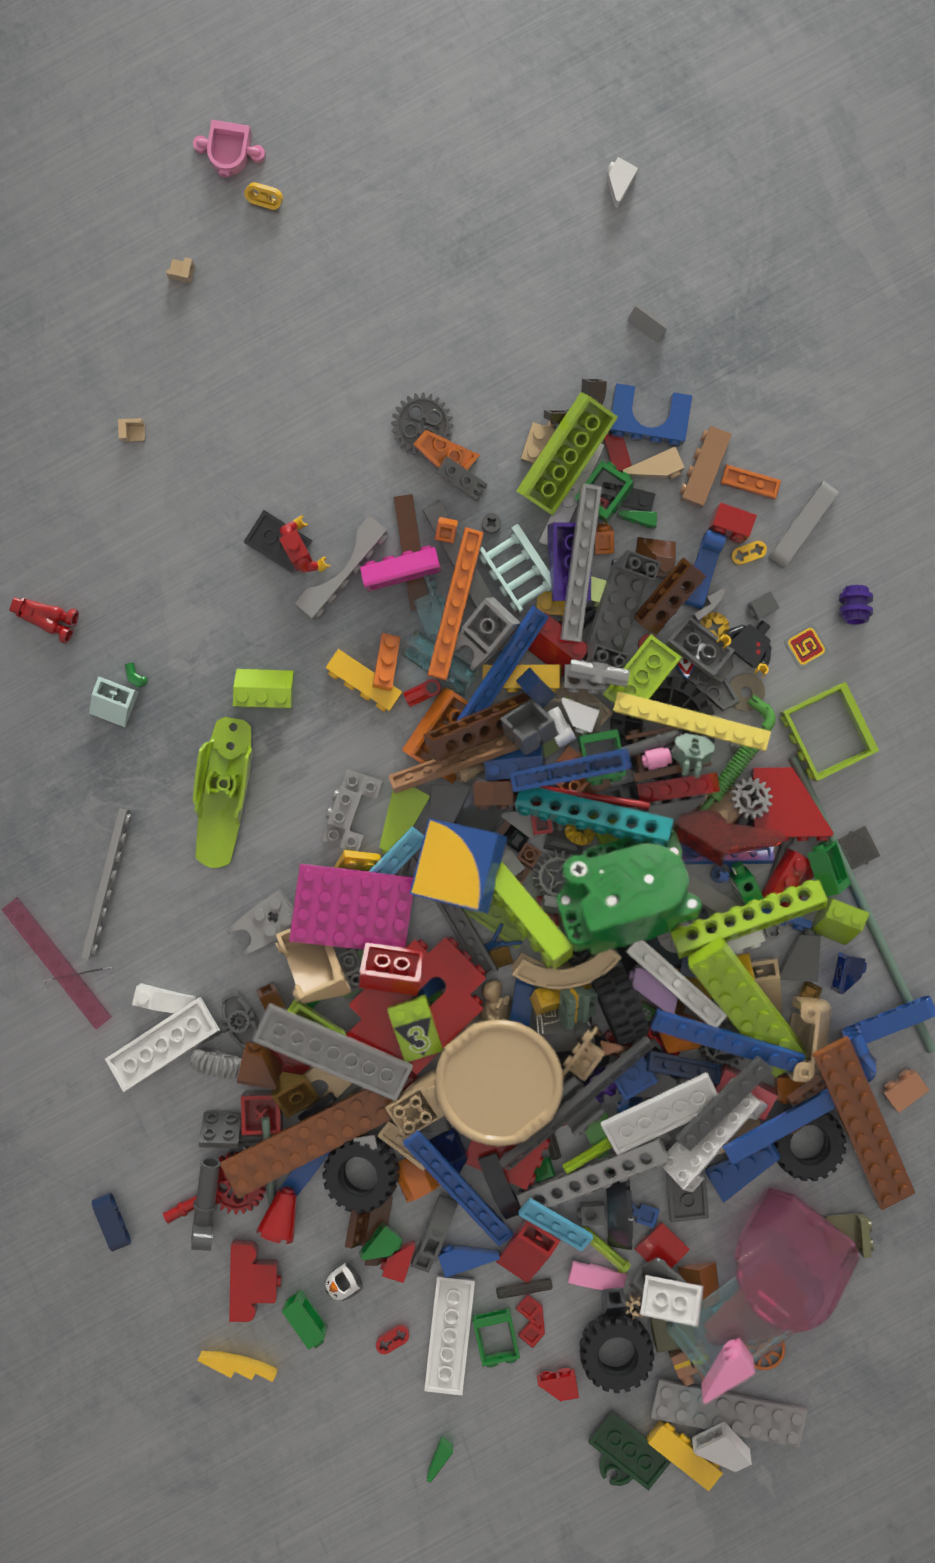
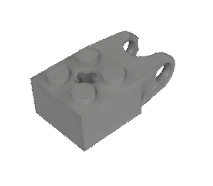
[454,598,521,671]
[227,889,293,956]

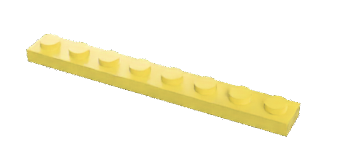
[613,692,771,751]

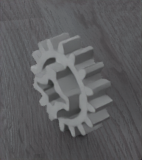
[729,777,773,820]

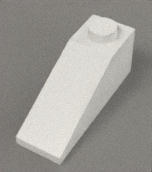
[132,984,196,1013]

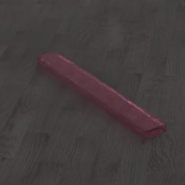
[1,897,112,1029]

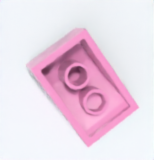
[702,1337,755,1404]

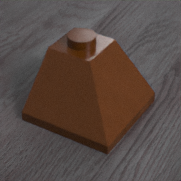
[636,537,676,579]
[237,1042,283,1090]

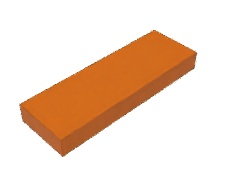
[720,464,781,500]

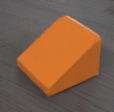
[435,517,458,544]

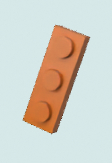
[372,633,401,691]

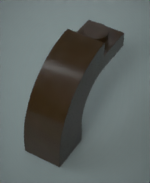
[544,379,607,424]

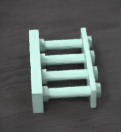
[479,524,552,615]

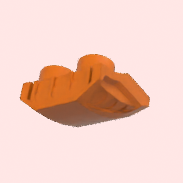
[397,1158,440,1203]

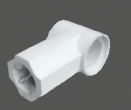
[547,706,577,748]

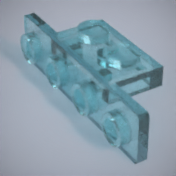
[413,574,445,637]

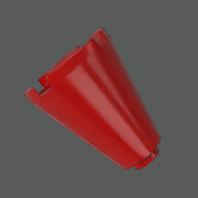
[256,1186,297,1244]

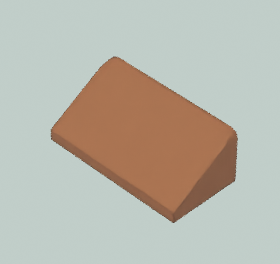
[600,1041,631,1057]

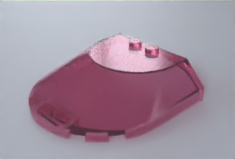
[735,1188,859,1332]

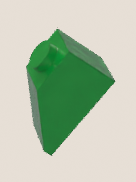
[359,1221,403,1260]

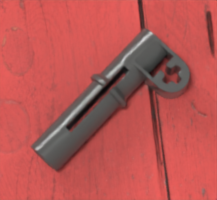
[191,1157,220,1251]

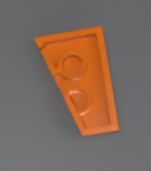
[413,430,480,470]

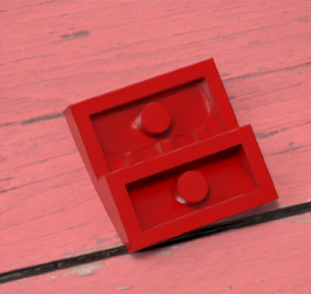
[634,1222,690,1268]

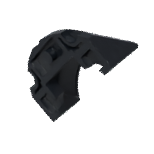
[606,1169,633,1250]

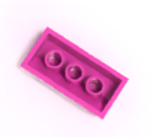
[360,545,442,592]

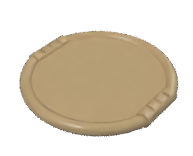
[435,1020,563,1146]

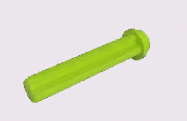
[563,1138,613,1174]
[581,1226,631,1274]

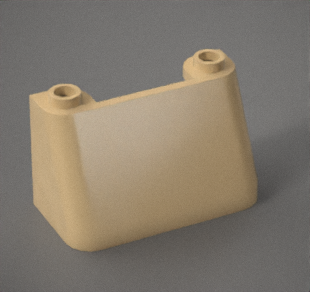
[276,929,351,1003]
[785,996,832,1082]

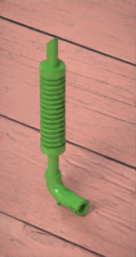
[695,694,776,814]

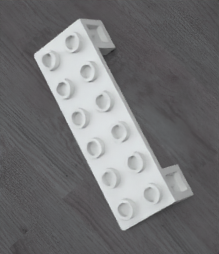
[662,1077,768,1192]

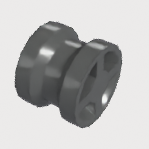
[482,513,501,534]

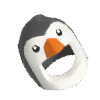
[325,1262,364,1301]

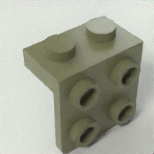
[825,1213,874,1258]

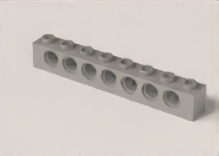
[516,1136,668,1210]

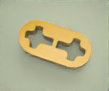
[730,541,767,566]

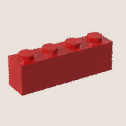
[637,772,720,802]

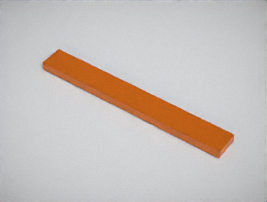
[427,527,484,681]

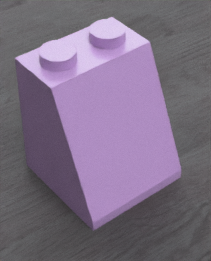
[627,967,678,1014]

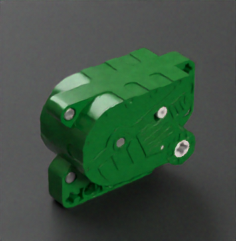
[557,829,701,955]

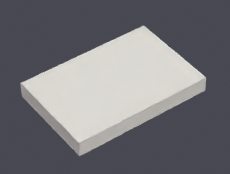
[640,1275,704,1327]

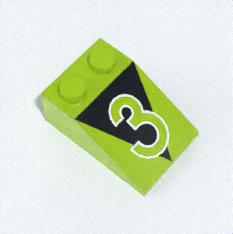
[387,995,443,1062]

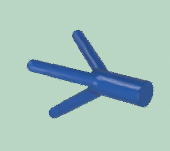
[484,923,523,951]

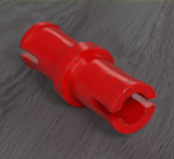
[163,1195,197,1224]

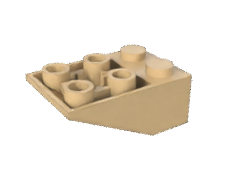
[751,957,782,1014]
[385,1070,445,1139]

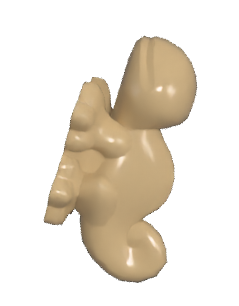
[476,980,512,1024]

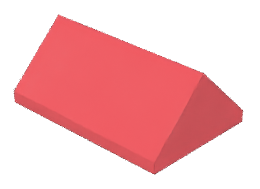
[715,1063,778,1121]

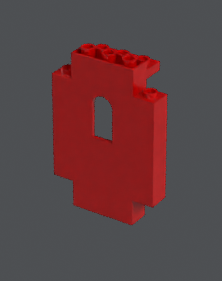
[346,935,486,1075]

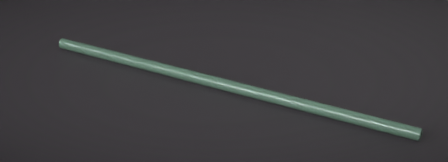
[789,755,935,1053]

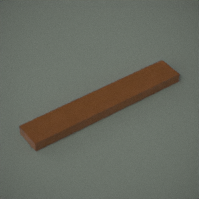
[394,494,430,611]

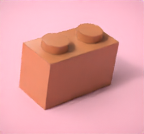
[881,1069,930,1113]

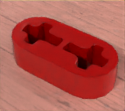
[376,1324,409,1354]

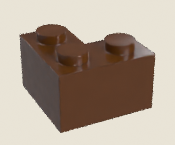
[474,782,513,809]

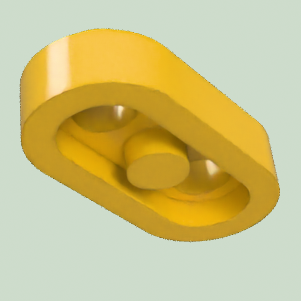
[244,182,283,210]

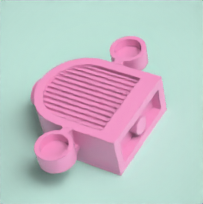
[193,120,266,178]

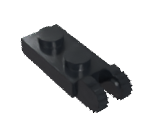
[600,482,656,511]

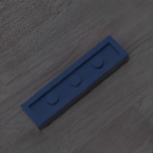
[646,1051,721,1085]

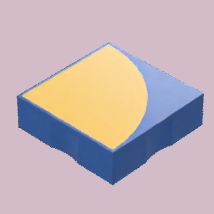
[410,818,507,914]

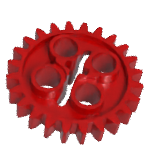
[215,1151,267,1215]

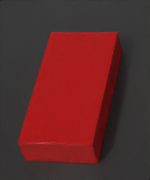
[604,433,632,472]

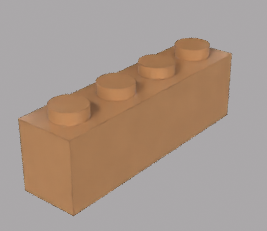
[679,426,732,509]

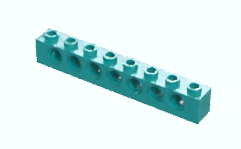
[515,787,674,847]

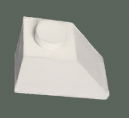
[606,157,638,208]
[561,697,599,735]

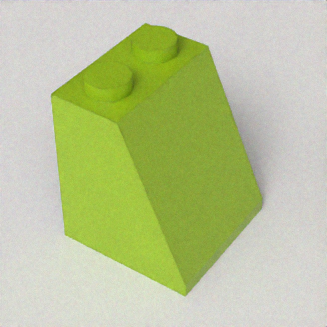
[810,897,869,945]

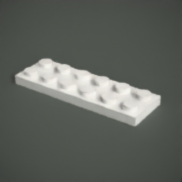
[105,997,220,1092]
[600,1072,718,1156]
[424,1275,475,1395]

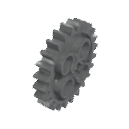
[391,392,454,456]

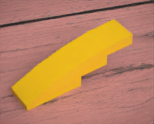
[197,1351,278,1382]

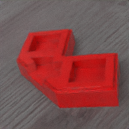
[515,1293,545,1348]

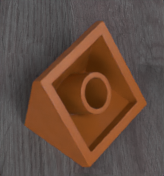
[678,1261,720,1309]

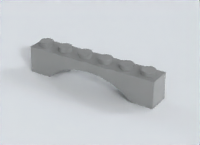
[295,515,388,620]

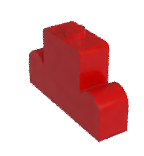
[229,1240,282,1322]

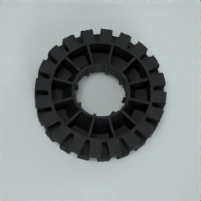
[610,676,715,780]

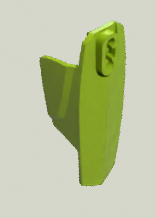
[192,717,252,868]

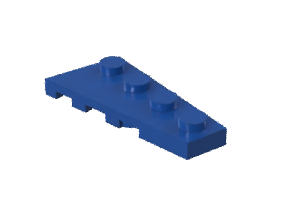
[705,1143,781,1203]

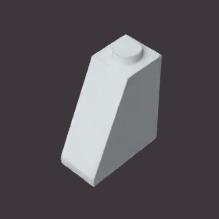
[692,1421,752,1472]

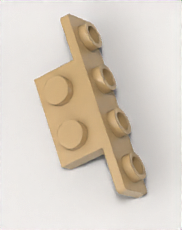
[561,1026,606,1082]

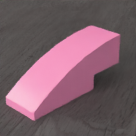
[567,1260,627,1290]

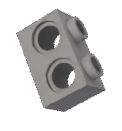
[563,664,604,694]

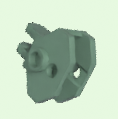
[671,734,714,778]

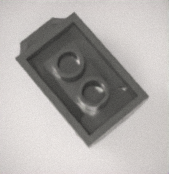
[666,615,735,682]

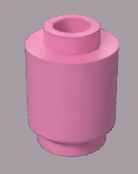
[642,747,672,770]

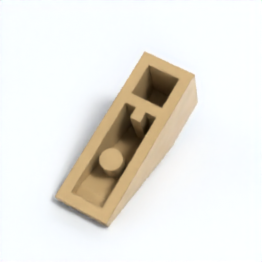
[621,447,685,479]

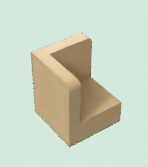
[166,257,195,283]
[118,418,145,442]

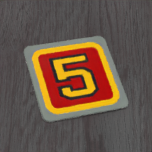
[784,624,829,669]

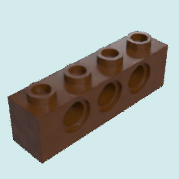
[634,557,706,636]

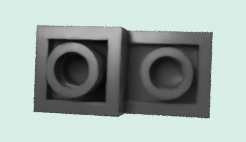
[336,948,362,992]

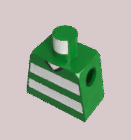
[729,862,764,906]

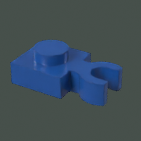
[632,1202,660,1228]

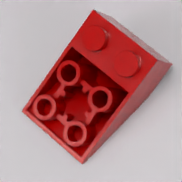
[496,1219,560,1283]

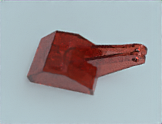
[673,809,784,867]

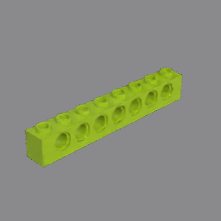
[670,880,828,959]

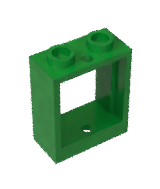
[575,460,634,524]
[577,729,626,786]
[807,840,851,897]
[282,1289,328,1350]
[473,1307,520,1368]

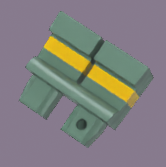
[558,986,598,1030]

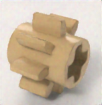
[625,1294,643,1319]

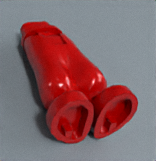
[9,597,79,644]

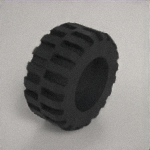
[591,967,650,1045]
[773,1109,847,1182]
[322,1135,400,1214]
[579,1313,655,1393]

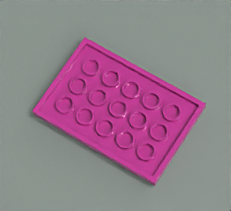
[289,863,414,950]

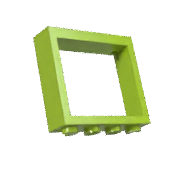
[780,682,879,781]

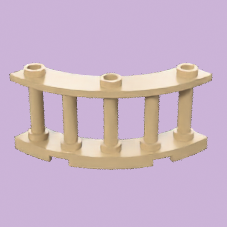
[510,949,621,989]

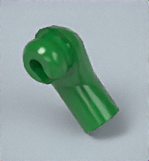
[125,663,148,687]

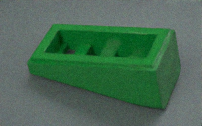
[617,510,657,529]
[427,1437,453,1483]

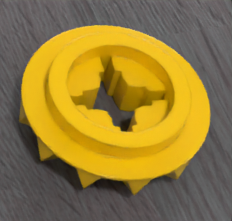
[700,612,729,638]
[565,824,595,845]

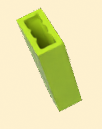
[379,787,431,854]

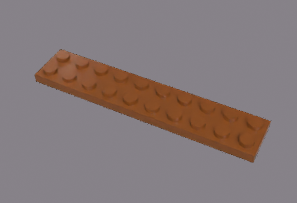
[812,1036,915,1210]
[220,1088,404,1198]

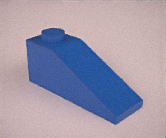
[438,1244,500,1278]

